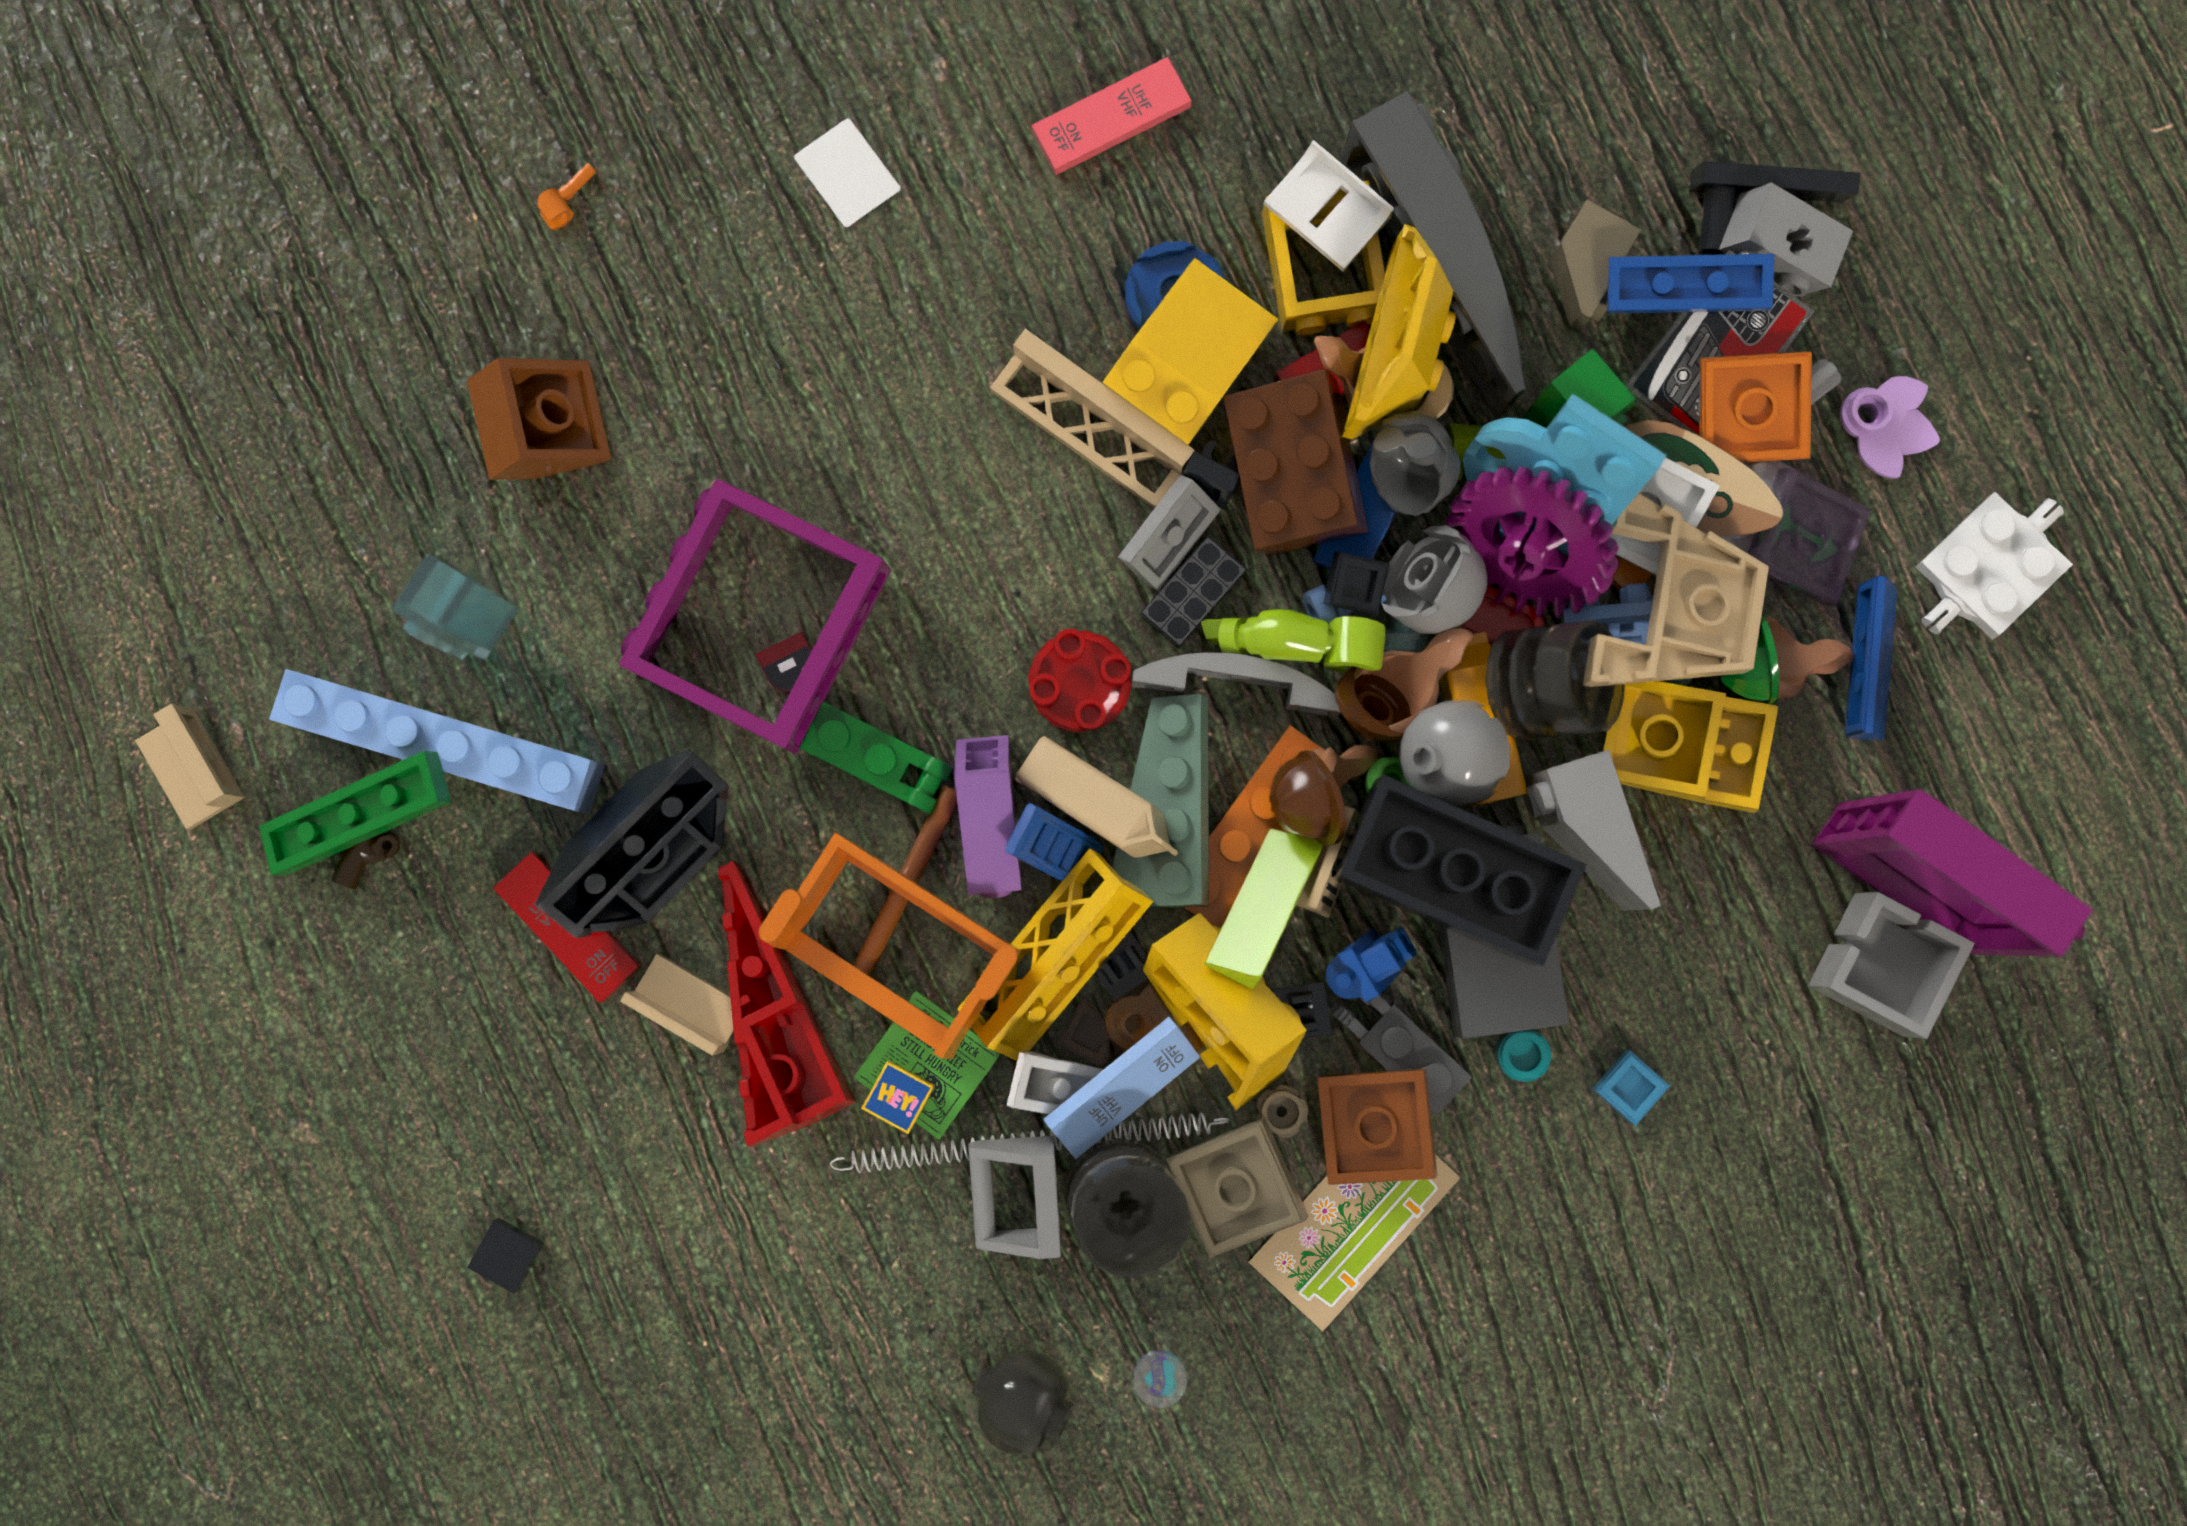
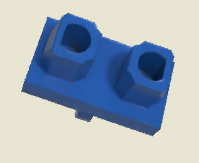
[1326,926,1417,1003]

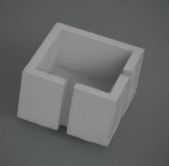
[1808,892,1975,1039]

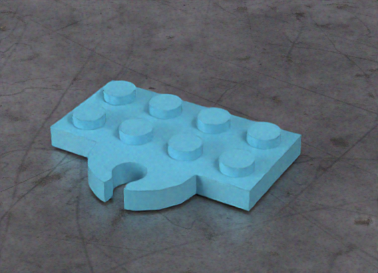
[1463,394,1666,558]

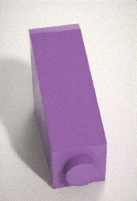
[954,735,1021,898]

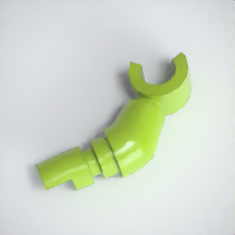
[1201,609,1385,674]

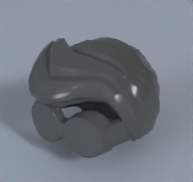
[1370,409,1461,516]

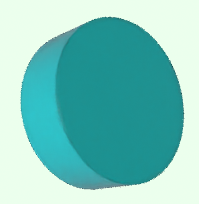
[1495,1030,1551,1082]

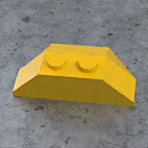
[1342,224,1456,439]

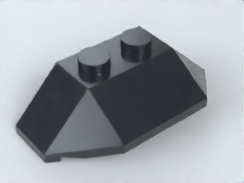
[535,749,729,938]

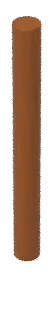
[853,785,958,976]

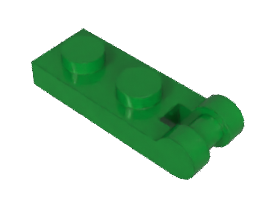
[799,702,954,814]

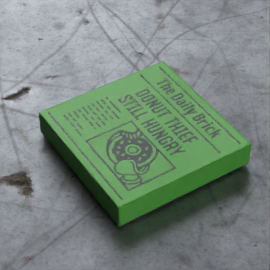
[853,990,1001,1140]

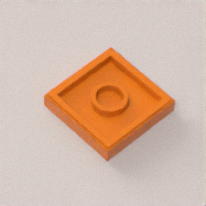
[1700,351,1812,463]

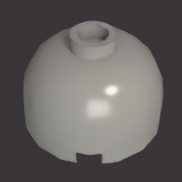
[1381,525,1488,634]
[1399,699,1510,807]

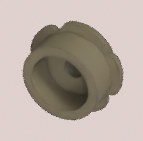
[1256,1085,1308,1138]

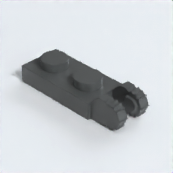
[1329,995,1472,1116]

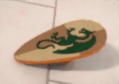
[1624,420,1783,537]

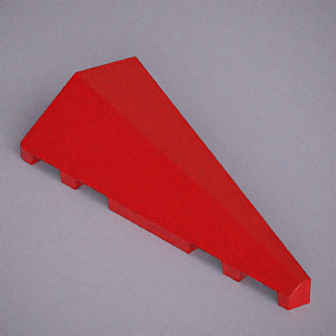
[718,861,856,1147]

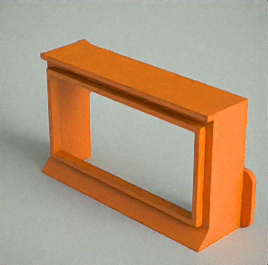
[759,833,1021,1059]

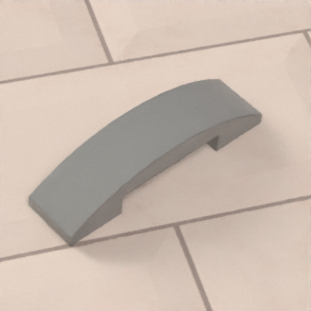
[1132,652,1341,717]

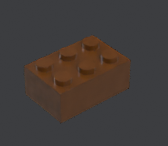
[1223,369,1369,556]

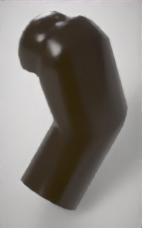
[331,829,401,889]

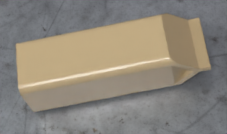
[1015,736,1178,858]

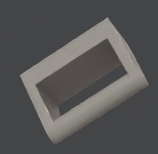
[968,1136,1061,1259]

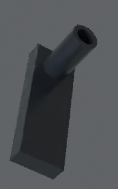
[1689,161,1861,254]

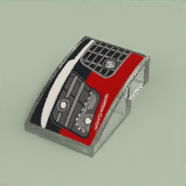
[1625,250,1815,436]

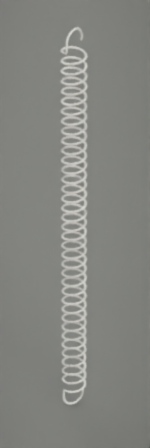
[830,1112,1230,1173]

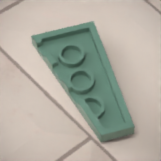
[1112,694,1209,909]

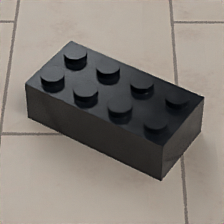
[1332,775,1587,966]

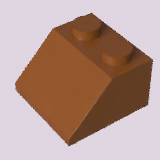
[467,358,611,480]

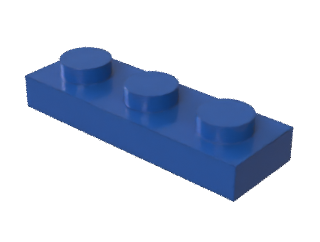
[1607,254,1774,313]

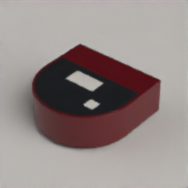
[755,631,812,694]

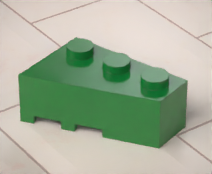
[1521,348,1636,428]

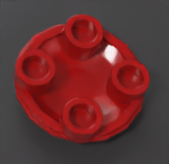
[1028,629,1132,733]

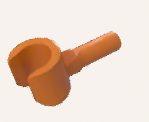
[538,163,596,230]

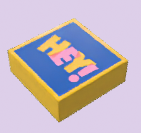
[861,1060,935,1134]

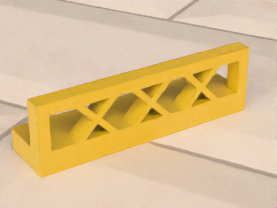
[957,848,1154,1061]

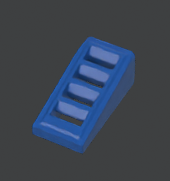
[1005,803,1104,888]

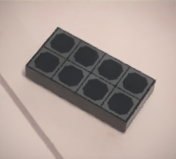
[1140,536,1247,649]

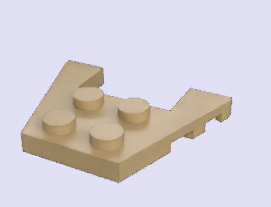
[1583,490,1769,687]

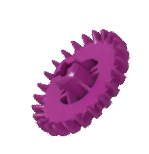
[1446,467,1619,618]

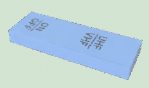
[1043,1017,1200,1159]

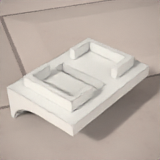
[1264,140,1394,271]

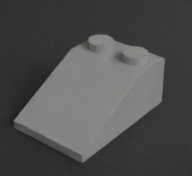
[1523,750,1661,911]

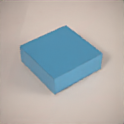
[1592,1049,1670,1126]

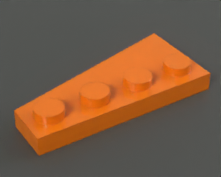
[1184,725,1324,929]

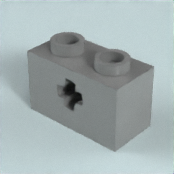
[1719,183,1853,297]

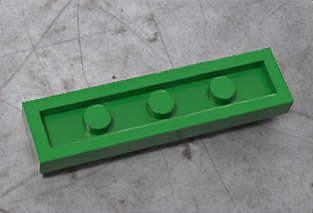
[258,751,451,876]

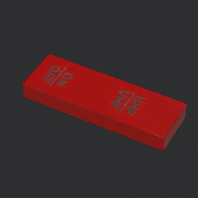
[493,852,642,1003]

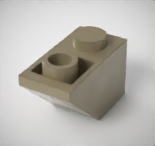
[1550,199,1641,333]

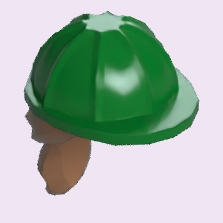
[1720,614,1854,704]

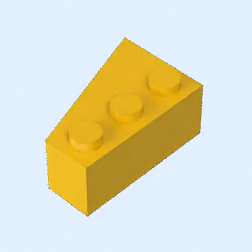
[1143,912,1307,1111]

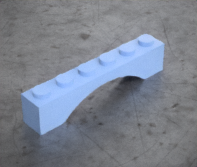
[269,669,605,815]

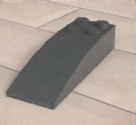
[1340,91,1525,420]

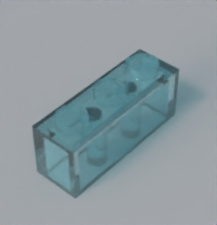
[391,554,519,660]

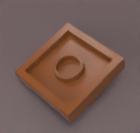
[1317,1068,1438,1185]

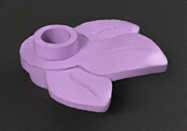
[1840,376,1940,479]

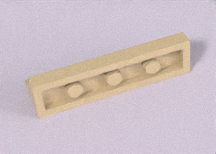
[990,329,1195,509]

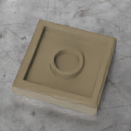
[1166,1117,1309,1258]

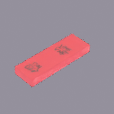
[1032,57,1191,176]

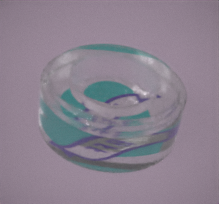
[1133,1350,1187,1408]

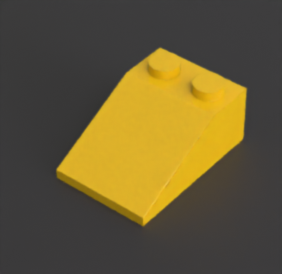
[1102,258,1278,445]

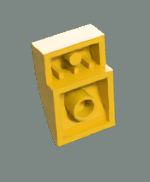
[1603,681,1779,813]

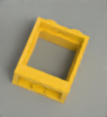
[1262,180,1385,335]

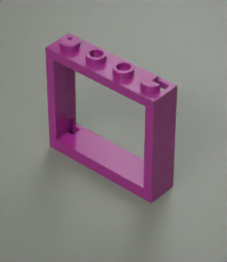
[618,478,892,755]
[1811,788,2094,957]

